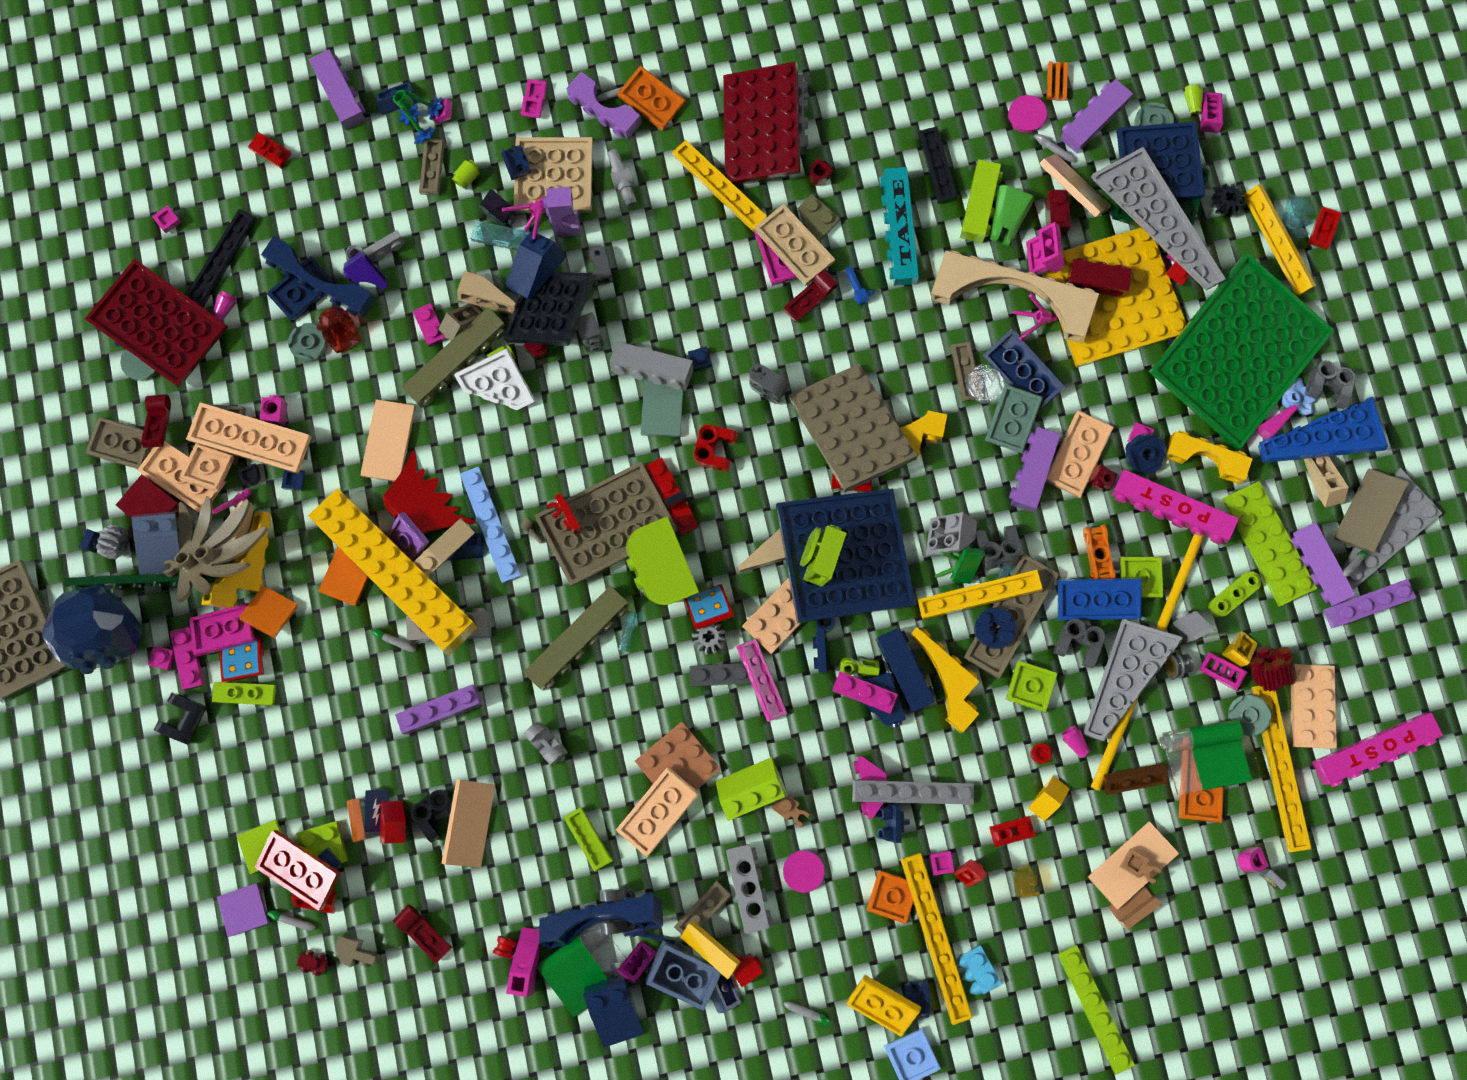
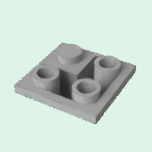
[926,512,977,556]

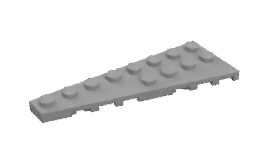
[1091,147,1225,291]

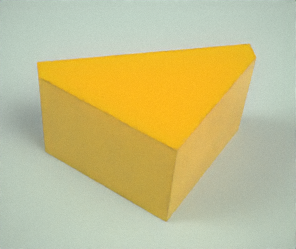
[1222,630,1258,667]
[1028,776,1070,821]

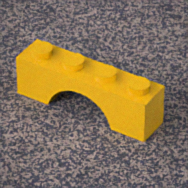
[1164,431,1253,484]

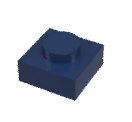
[688,346,712,372]
[281,470,306,491]
[79,529,100,553]
[317,847,342,869]

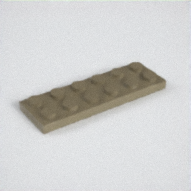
[963,554,1059,679]

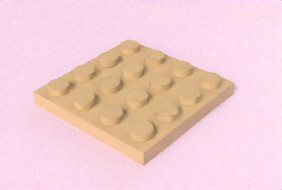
[514,137,593,213]

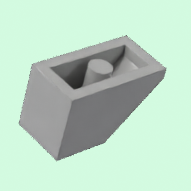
[1173,610,1214,644]

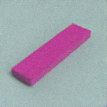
[736,638,787,722]

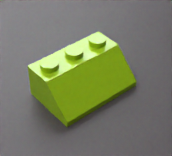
[715,757,788,821]

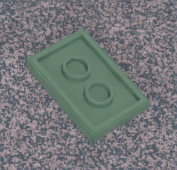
[641,380,683,437]
[984,384,1043,454]

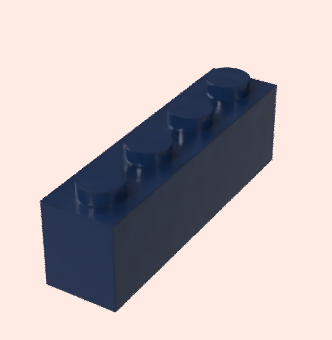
[875,627,936,713]

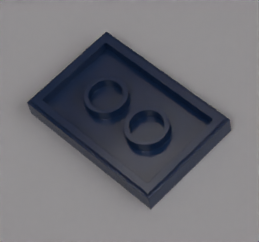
[266,256,336,323]

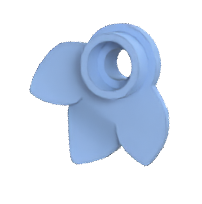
[1281,377,1317,415]

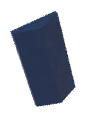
[983,328,1065,411]

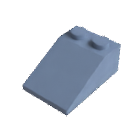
[131,511,179,575]
[645,940,721,1011]

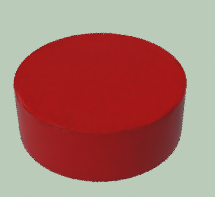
[1030,743,1052,764]

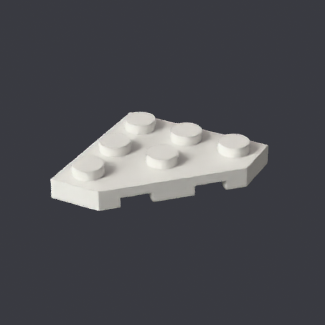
[454,348,535,410]

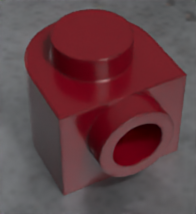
[809,158,833,186]
[523,344,549,360]
[1089,465,1118,491]

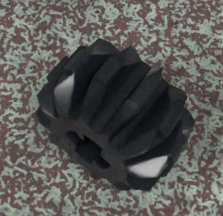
[1211,183,1246,218]

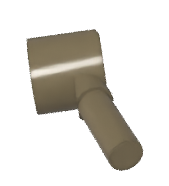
[521,518,543,544]

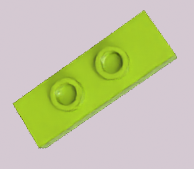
[212,682,276,706]
[563,807,613,872]

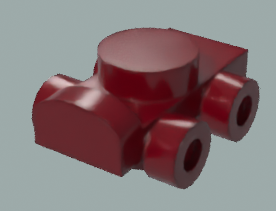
[296,950,329,976]

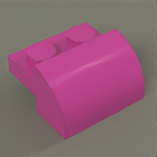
[1026,222,1064,276]

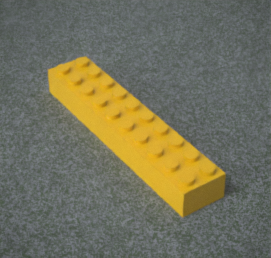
[308,488,478,656]

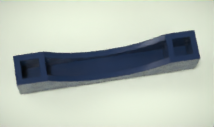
[261,236,376,318]
[539,893,663,949]

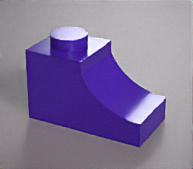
[343,250,388,290]

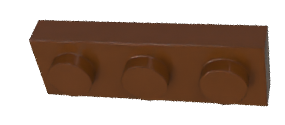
[1104,763,1168,795]

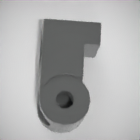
[589,245,613,287]

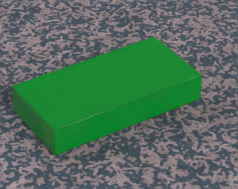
[950,547,985,584]

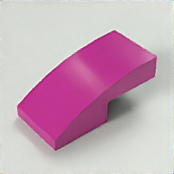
[521,79,548,119]

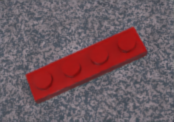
[645,457,699,536]

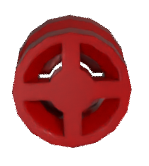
[493,936,518,959]

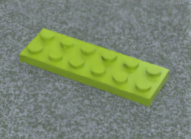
[1222,481,1318,606]

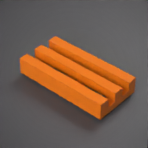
[1046,61,1068,101]
[347,798,365,842]

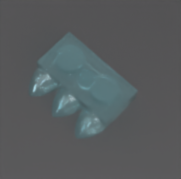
[1281,194,1316,238]

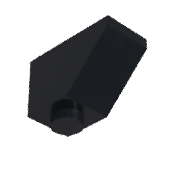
[480,189,516,230]

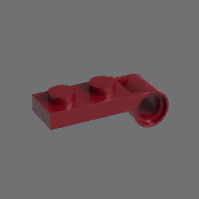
[783,269,839,324]
[141,394,171,448]
[392,904,453,964]

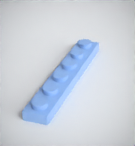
[460,467,522,584]

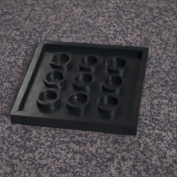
[503,272,596,346]

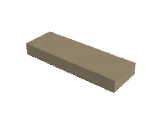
[419,139,445,196]
[950,342,982,403]
[674,880,732,934]

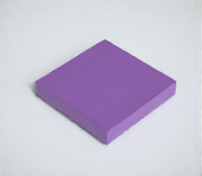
[386,512,429,562]
[217,883,270,937]

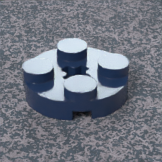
[1125,433,1167,474]
[974,608,1016,649]

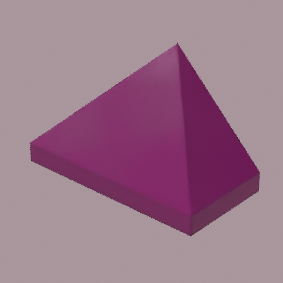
[616,941,657,984]

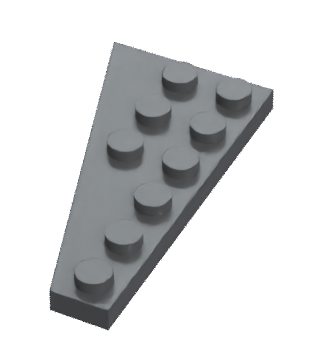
[1341,468,1442,589]
[1083,619,1183,742]

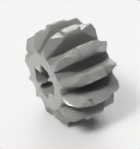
[96,524,130,560]
[692,623,726,655]

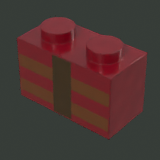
[1044,190,1071,236]

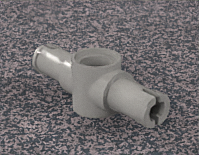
[607,149,637,208]

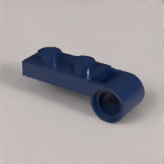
[812,618,835,674]

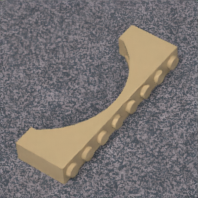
[931,251,1099,344]

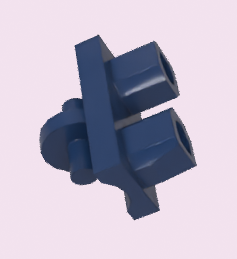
[877,803,910,843]

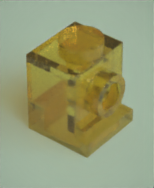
[1012,866,1040,898]

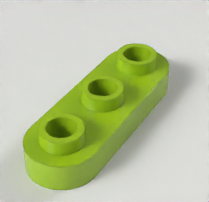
[1208,571,1261,618]

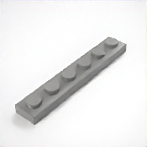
[852,780,974,805]

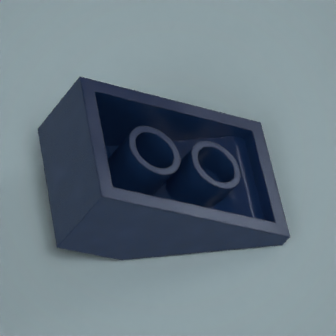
[505,231,567,300]
[583,975,644,1048]

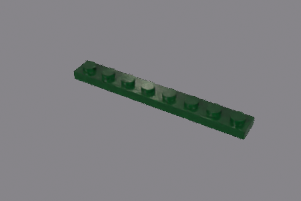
[64,573,218,591]

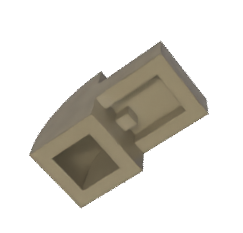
[336,934,381,967]

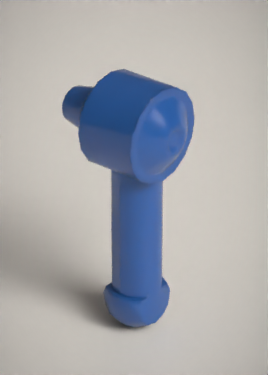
[845,267,873,305]

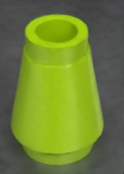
[1183,84,1203,115]

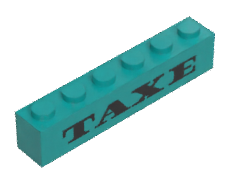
[879,167,919,286]

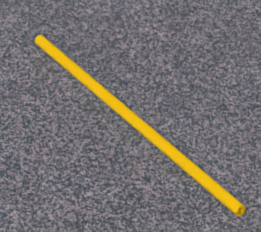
[1091,534,1204,791]

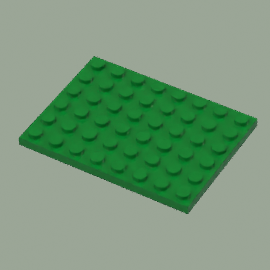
[1149,252,1334,450]

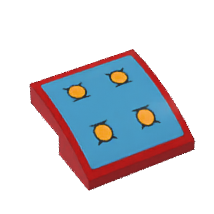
[684,584,734,630]
[220,636,264,682]

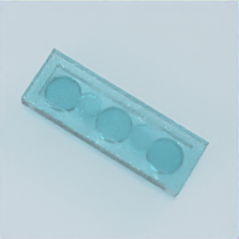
[470,220,530,251]

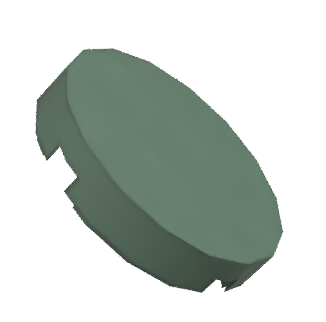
[1134,102,1174,126]
[288,323,329,362]
[120,349,158,381]
[1228,695,1272,736]

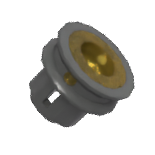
[1164,652,1194,680]

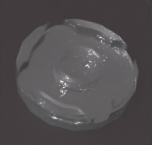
[965,364,1004,404]

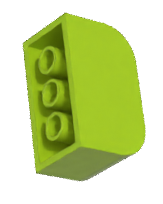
[626,516,699,605]

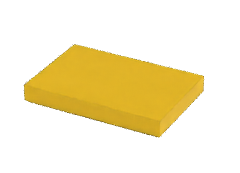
[846,975,921,1037]

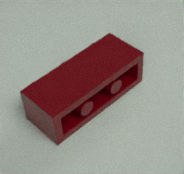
[1067,258,1132,298]

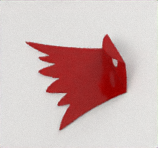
[383,449,477,533]

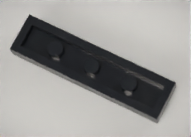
[918,126,958,204]

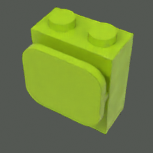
[800,525,846,587]

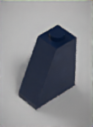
[864,672,906,729]

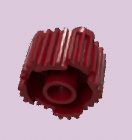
[1250,646,1297,692]

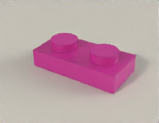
[413,303,447,347]

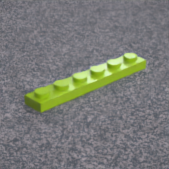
[1057,945,1135,1075]

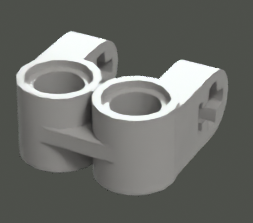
[524,722,568,767]

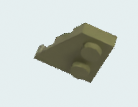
[798,194,840,242]

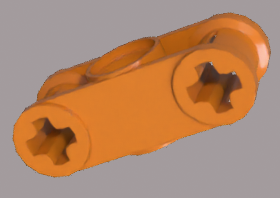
[1083,524,1115,579]

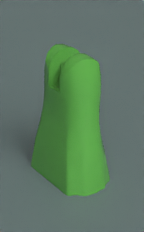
[989,185,1035,246]

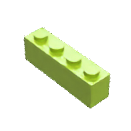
[960,159,1003,243]

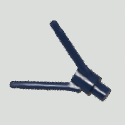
[623,925,675,944]

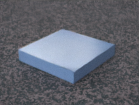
[884,1028,941,1080]

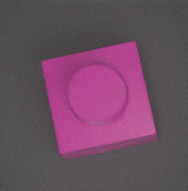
[432,98,452,124]
[152,205,181,233]
[1127,422,1154,442]
[148,646,175,671]
[929,851,954,875]

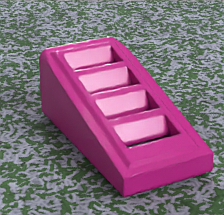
[1200,92,1223,133]
[1255,405,1298,440]
[1199,652,1247,691]

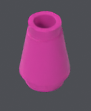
[212,291,236,321]
[1061,726,1090,758]

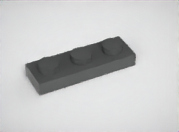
[689,663,751,687]

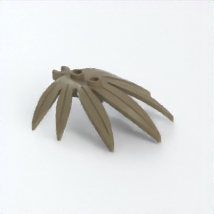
[163,496,268,603]

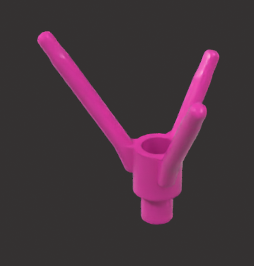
[502,197,545,239]
[1013,293,1057,341]
[213,488,251,514]

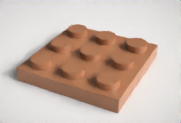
[635,722,721,790]

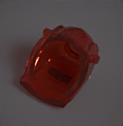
[316,306,362,353]

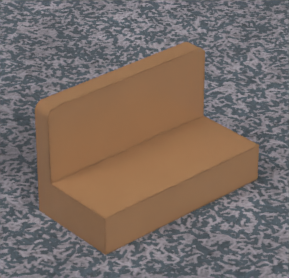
[1109,886,1162,929]

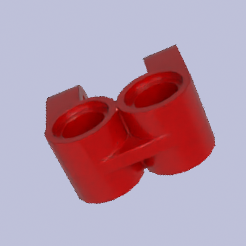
[693,424,739,472]

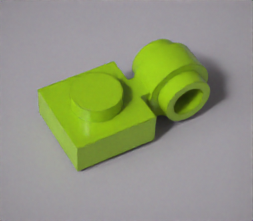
[840,657,880,677]

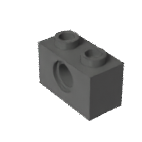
[577,312,605,352]

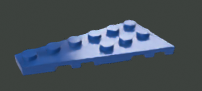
[1258,397,1388,463]

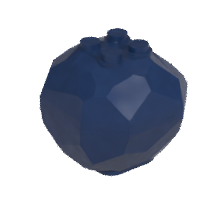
[42,585,142,674]

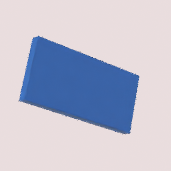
[1057,578,1142,620]

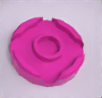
[1008,95,1047,133]
[783,850,825,893]

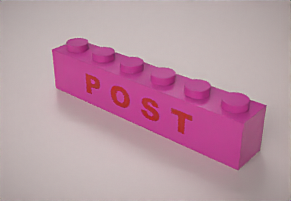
[1111,469,1239,545]
[1312,712,1443,787]

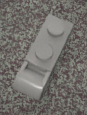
[346,230,405,262]

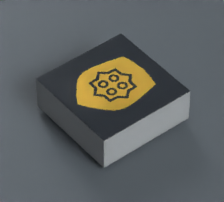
[1259,869,1287,890]

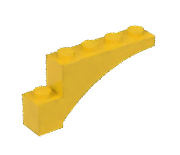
[900,410,947,460]
[201,511,271,609]
[910,627,980,733]

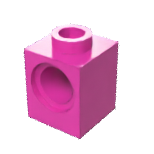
[259,395,288,426]

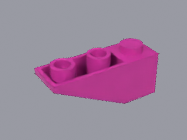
[506,927,541,997]

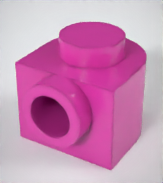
[1238,847,1269,872]

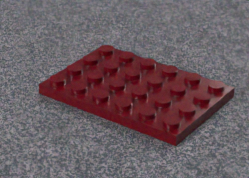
[723,61,801,184]
[85,258,228,388]

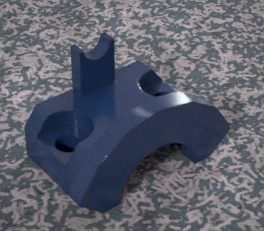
[500,144,531,180]
[903,979,930,1018]

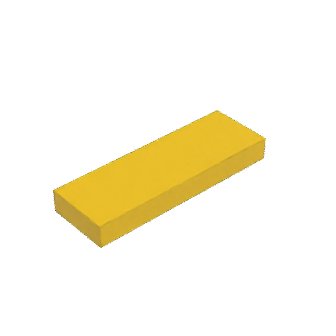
[680,920,741,979]

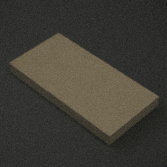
[1334,468,1409,554]

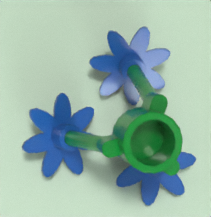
[393,90,443,144]

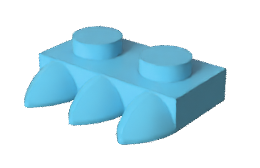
[956,945,1002,995]

